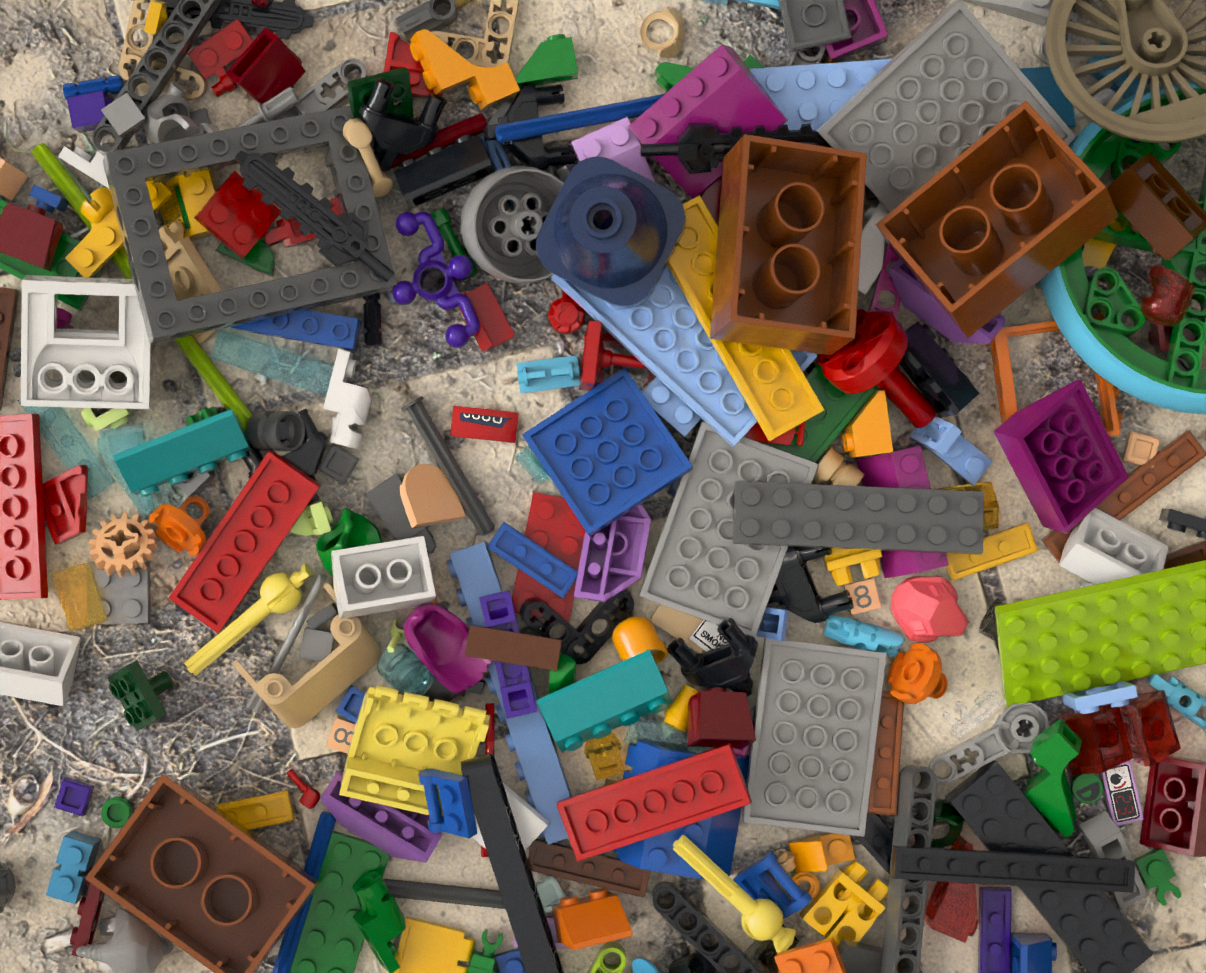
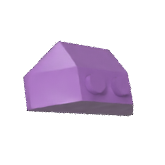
[889,258,1006,344]
[574,504,651,602]
[320,772,442,863]

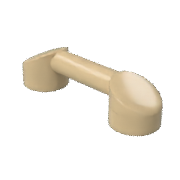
[343,118,393,198]

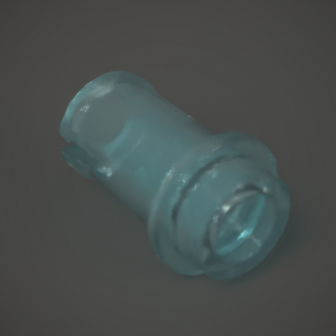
[514,446,549,485]

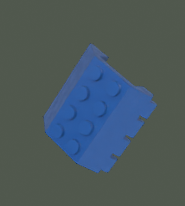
[611,739,750,879]

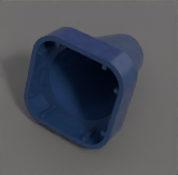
[536,157,686,308]

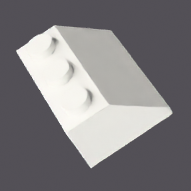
[1059,508,1168,584]
[331,536,436,619]
[0,622,81,706]

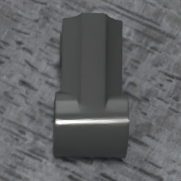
[396,0,458,43]

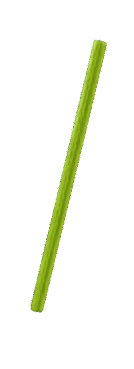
[31,143,252,435]

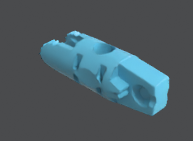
[824,615,905,657]
[1147,674,1206,731]

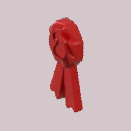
[548,290,586,335]

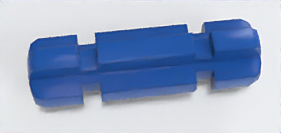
[63,75,124,100]

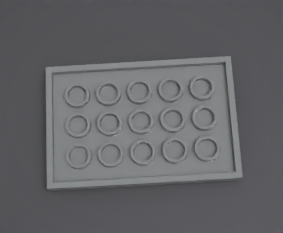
[638,422,818,638]
[742,638,887,837]

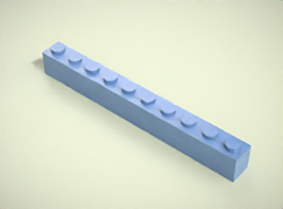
[447,541,572,845]

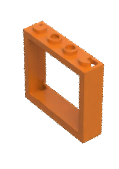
[990,314,1123,437]

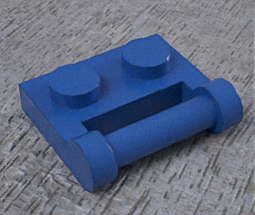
[418,769,477,838]
[733,851,812,919]

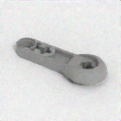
[260,58,367,155]
[928,702,1050,785]

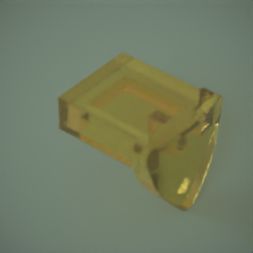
[584,732,625,780]

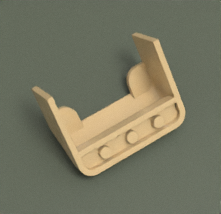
[231,582,381,728]

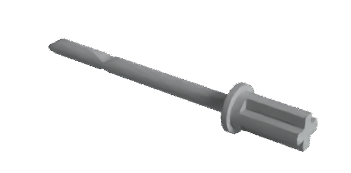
[169,87,301,179]
[246,573,327,714]

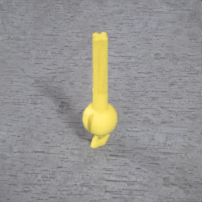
[184,563,315,676]
[673,835,796,953]

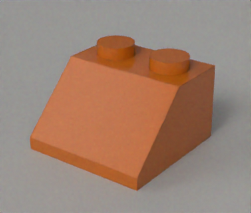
[551,888,633,950]

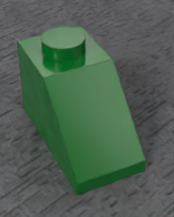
[516,34,578,89]

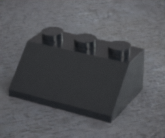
[394,134,494,209]

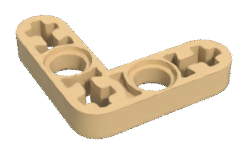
[119,0,208,99]
[431,0,520,67]

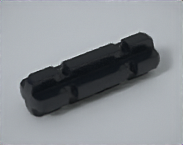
[363,294,382,346]

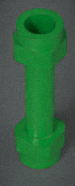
[430,207,479,281]

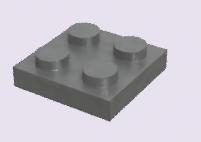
[86,562,151,624]

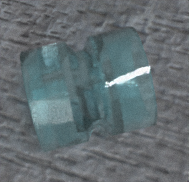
[377,643,434,695]

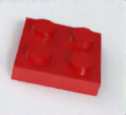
[194,171,281,259]

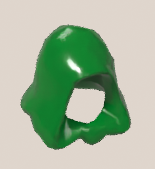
[316,508,382,576]

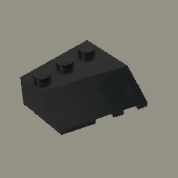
[899,321,979,418]

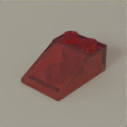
[924,834,978,943]

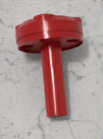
[817,309,936,428]

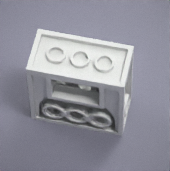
[21,275,151,409]

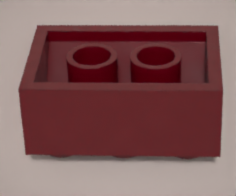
[1140,754,1206,857]

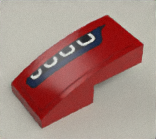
[450,406,518,443]

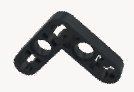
[520,590,634,665]

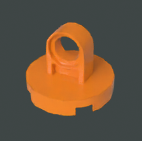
[149,496,209,557]
[887,643,948,704]

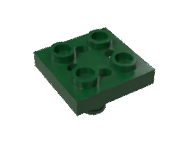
[347,67,414,120]
[107,660,173,731]

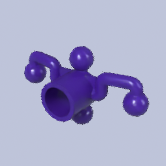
[392,212,480,348]

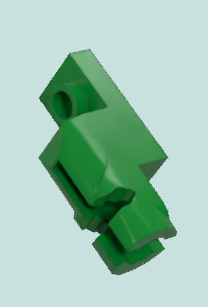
[352,871,406,973]

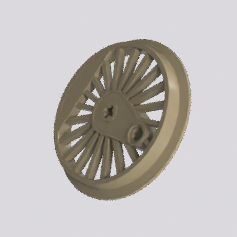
[1045,0,1206,143]

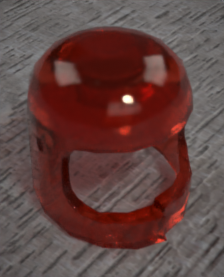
[1140,266,1195,327]

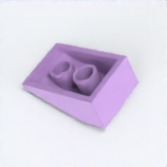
[571,117,655,220]

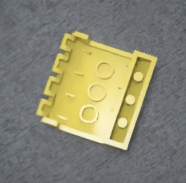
[339,685,490,816]

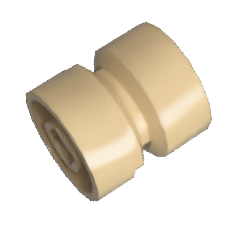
[812,447,864,486]

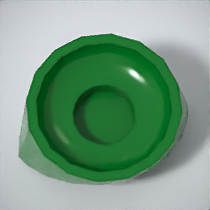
[549,653,576,694]

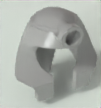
[144,81,220,143]
[76,908,173,973]

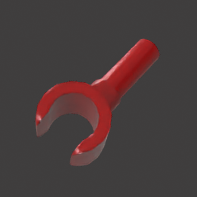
[287,769,320,809]

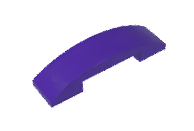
[479,590,537,719]

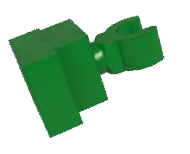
[467,929,503,973]

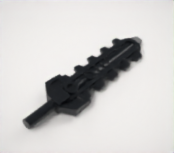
[147,0,314,40]
[640,123,832,174]
[235,151,395,282]

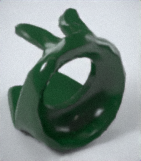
[931,801,964,848]

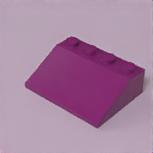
[629,45,788,199]
[994,380,1129,534]

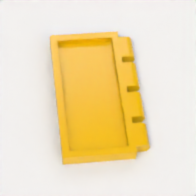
[393,916,476,973]

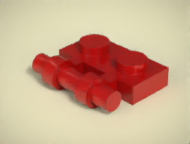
[187,19,254,97]

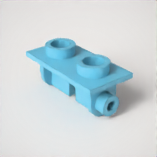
[517,355,580,393]

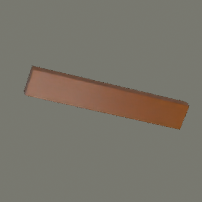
[1042,430,1206,563]

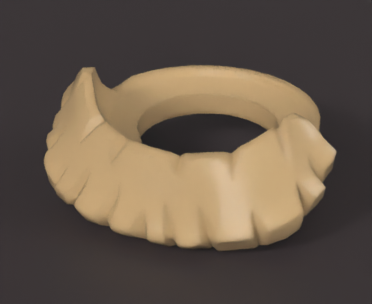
[640,6,686,58]

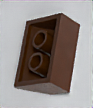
[1107,152,1206,262]

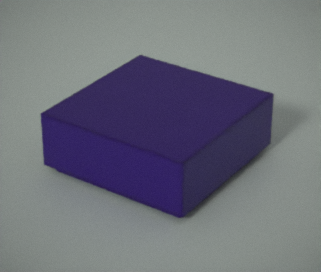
[54,777,94,816]

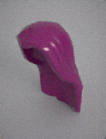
[404,603,493,694]

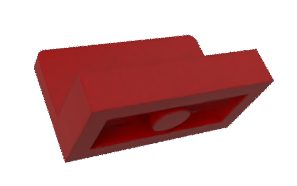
[458,283,515,353]

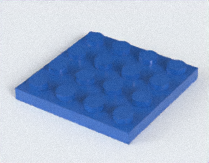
[522,368,693,537]

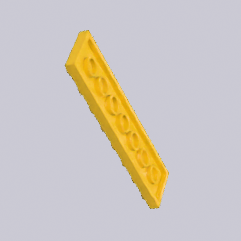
[667,195,824,442]

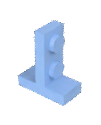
[908,416,992,486]

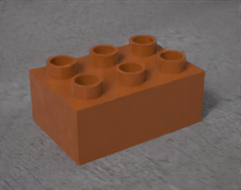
[875,101,1119,338]
[710,134,867,355]
[85,774,321,973]

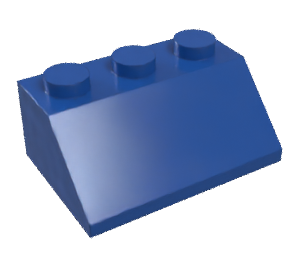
[1010,932,1057,973]

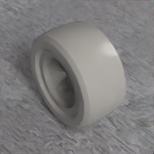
[460,166,564,283]

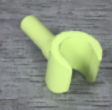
[387,619,406,653]

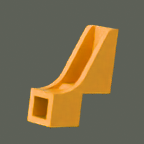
[410,29,520,110]

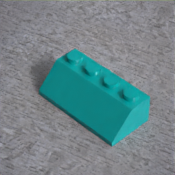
[113,409,252,497]
[536,650,673,752]

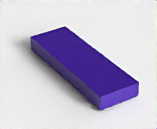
[978,887,1012,973]

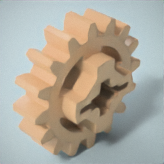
[88,512,158,578]

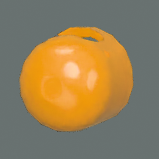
[612,616,669,664]

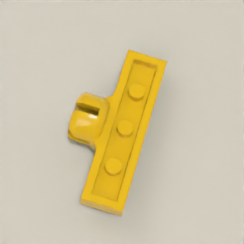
[65,180,174,277]

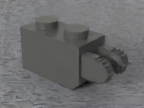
[366,473,437,554]

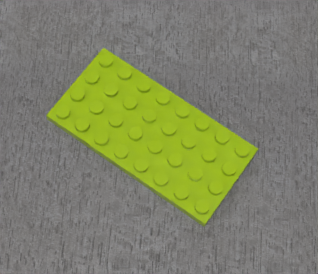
[995,560,1206,707]

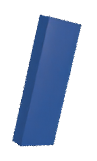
[487,522,578,598]

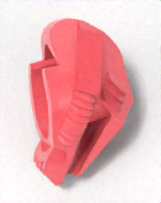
[891,576,969,643]

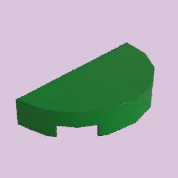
[215,239,275,276]

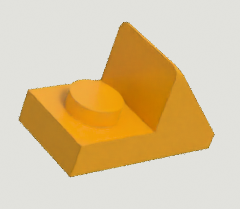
[788,833,855,873]

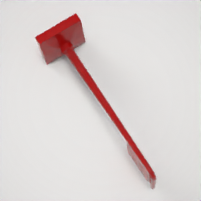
[579,321,806,447]

